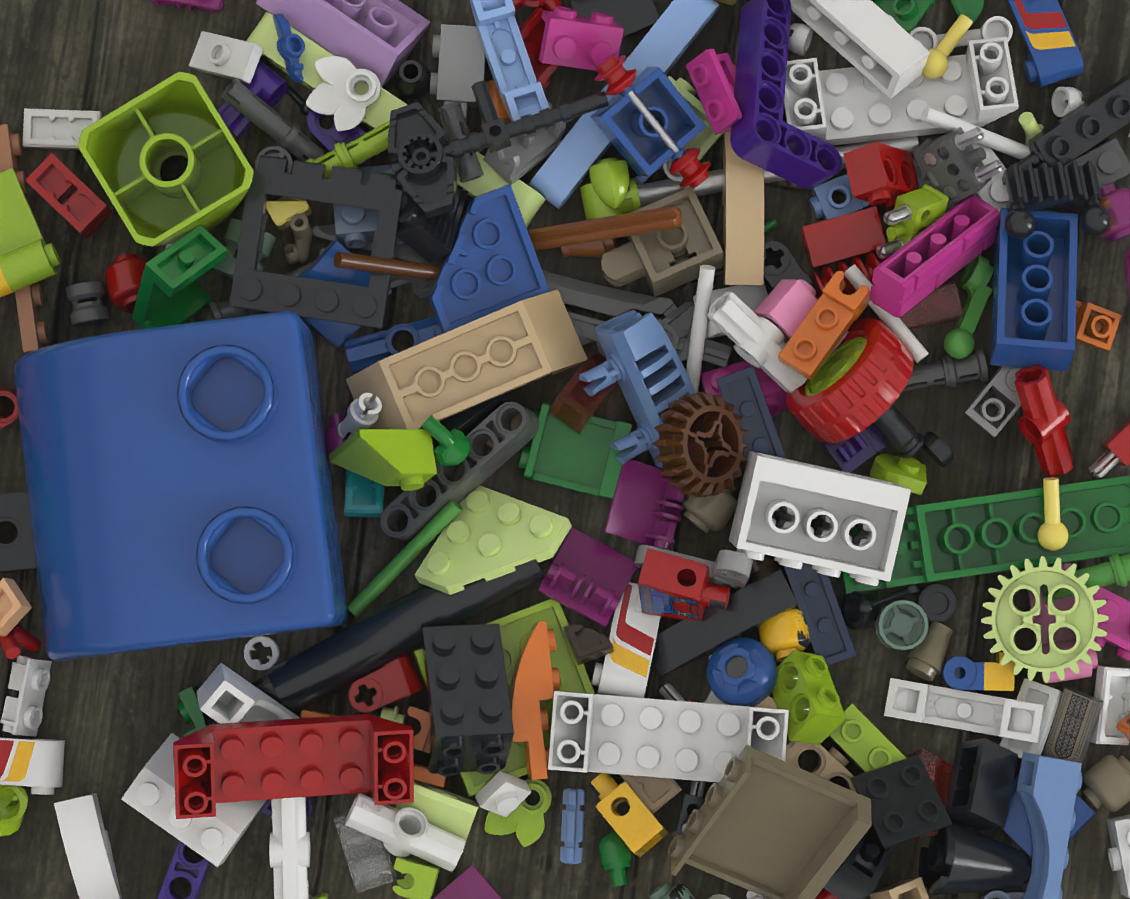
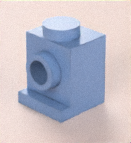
[808,173,870,220]

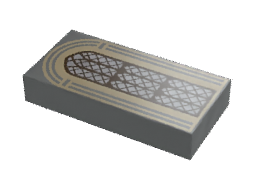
[1042,687,1104,768]

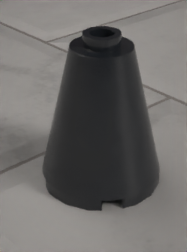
[918,820,1031,895]

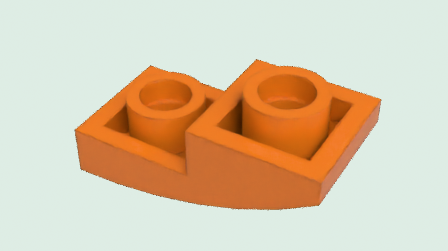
[1075,300,1122,351]

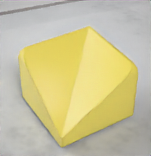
[266,197,312,231]

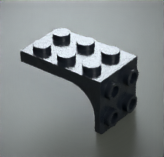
[421,624,514,776]

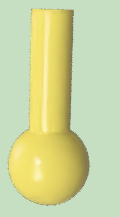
[922,14,973,79]
[1037,477,1069,551]

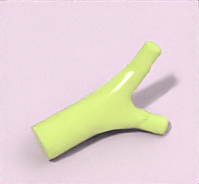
[1019,112,1044,146]

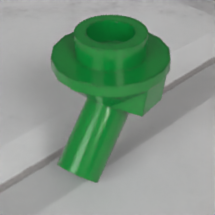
[421,415,471,466]

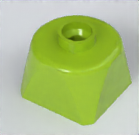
[78,72,254,247]

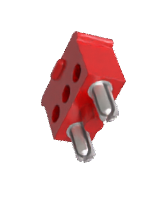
[1088,415,1130,478]

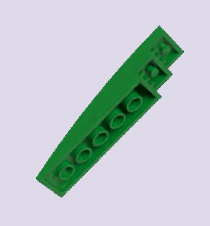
[841,475,1130,594]

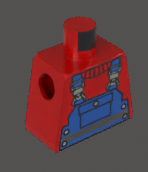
[638,548,730,621]

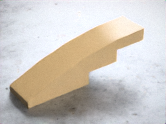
[722,132,764,285]

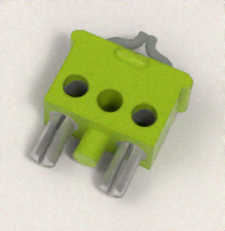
[876,183,949,259]

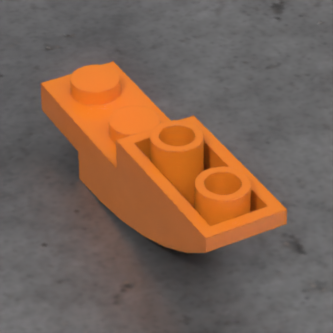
[509,621,560,780]

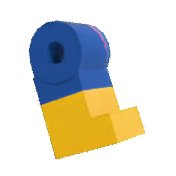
[941,652,1015,691]

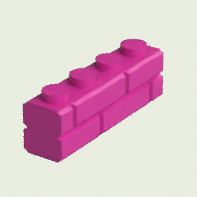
[869,194,1001,318]

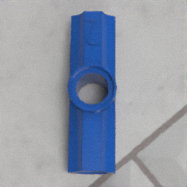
[344,316,442,374]

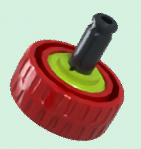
[786,318,924,458]

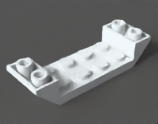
[784,37,1019,146]
[548,691,789,783]

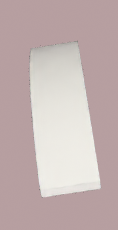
[884,678,1044,743]

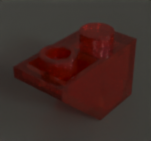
[549,354,619,434]

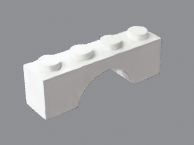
[197,663,300,724]

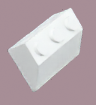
[121,733,267,867]

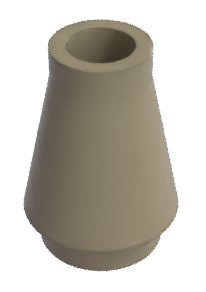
[905,621,953,681]

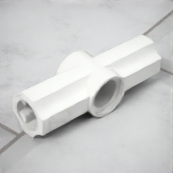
[707,291,807,393]
[345,793,466,872]
[269,797,311,899]

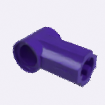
[218,59,288,139]

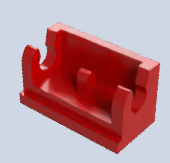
[800,206,886,267]

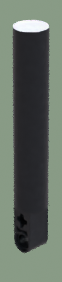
[204,559,545,724]

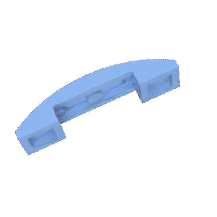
[470,0,550,122]

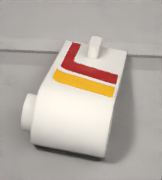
[591,582,661,698]
[0,738,65,795]

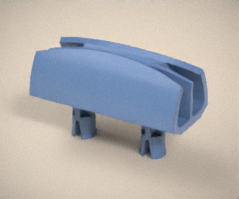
[579,309,695,468]

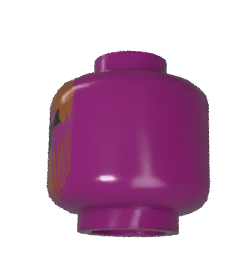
[1097,183,1130,243]

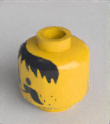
[758,607,810,662]

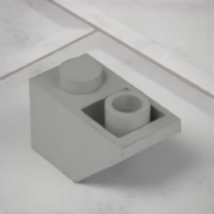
[965,366,1021,438]

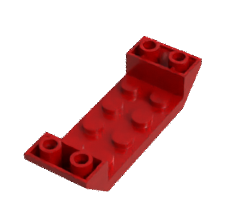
[173,714,414,819]

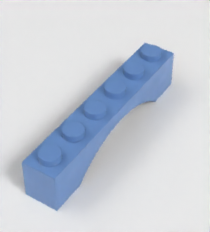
[1017,752,1082,899]

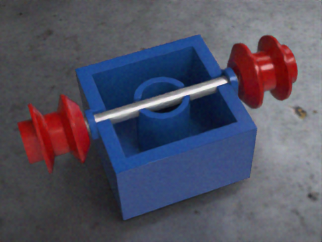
[590,54,711,189]

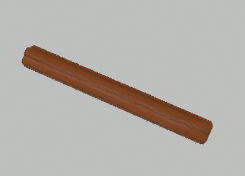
[527,206,682,251]

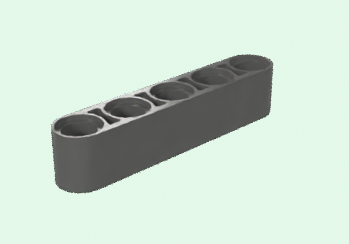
[380,402,539,542]

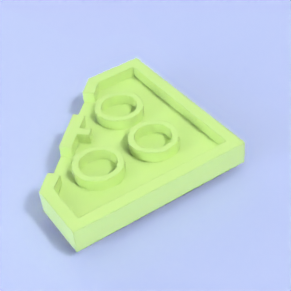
[414,485,572,595]

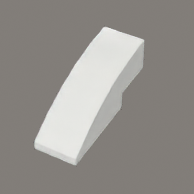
[54,793,122,899]

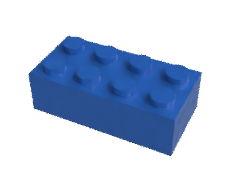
[990,208,1078,371]

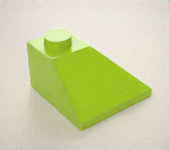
[329,429,437,491]

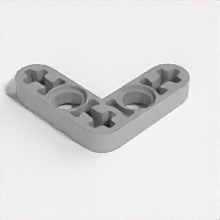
[634,545,754,592]

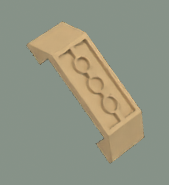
[346,289,588,429]

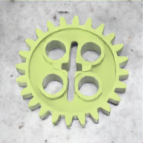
[981,556,1109,683]

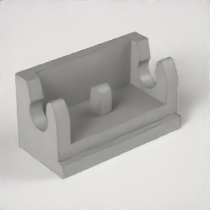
[484,101,566,185]

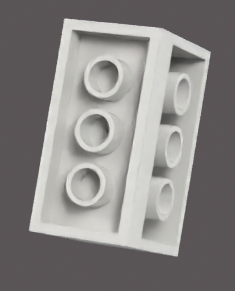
[729,451,911,586]

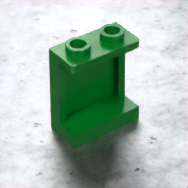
[132,225,228,329]
[518,402,632,500]

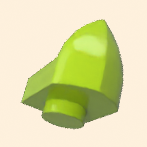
[589,158,629,209]
[869,453,927,496]

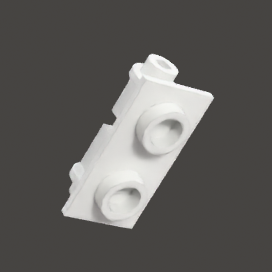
[0,655,52,737]

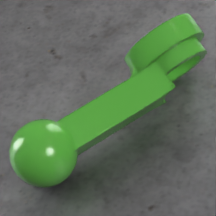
[943,255,994,359]

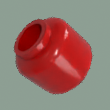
[105,253,149,313]

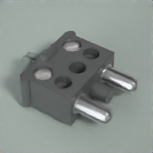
[914,127,1004,209]

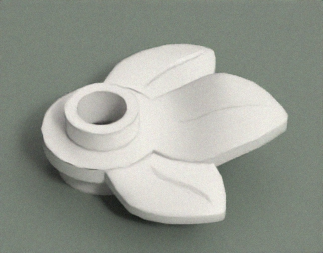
[306,56,381,131]

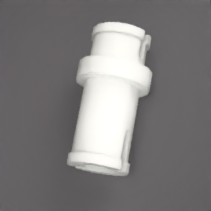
[337,393,382,439]

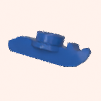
[273,14,305,83]

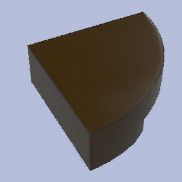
[564,624,614,665]

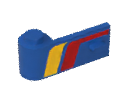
[1007,0,1084,88]

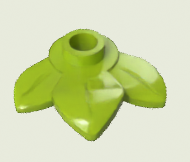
[484,779,552,847]

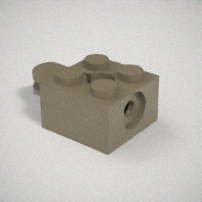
[601,187,724,297]

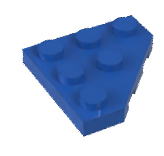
[429,184,550,334]

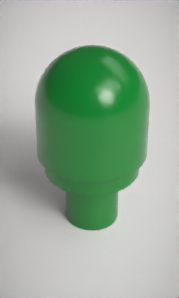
[599,832,632,887]

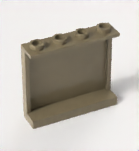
[668,745,872,899]

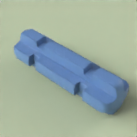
[560,788,586,864]

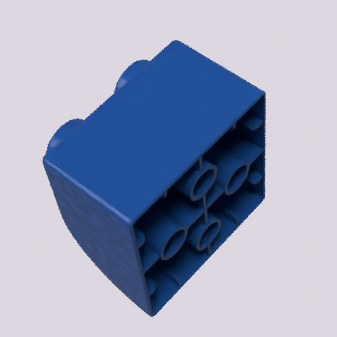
[14,311,348,661]

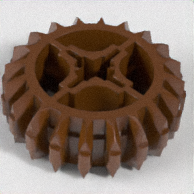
[652,392,749,498]

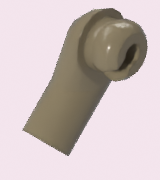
[284,214,313,265]

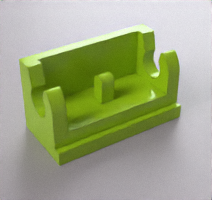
[392,854,440,899]

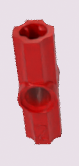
[1014,364,1074,477]

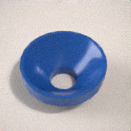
[707,637,778,707]

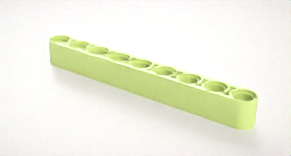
[247,12,546,228]

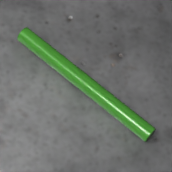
[347,499,462,617]

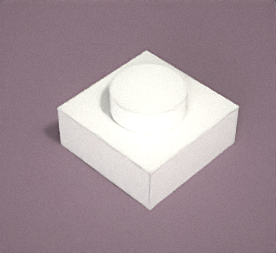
[475,771,531,817]

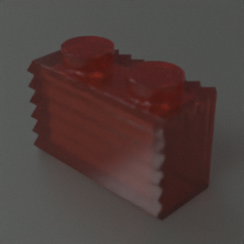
[879,281,963,331]

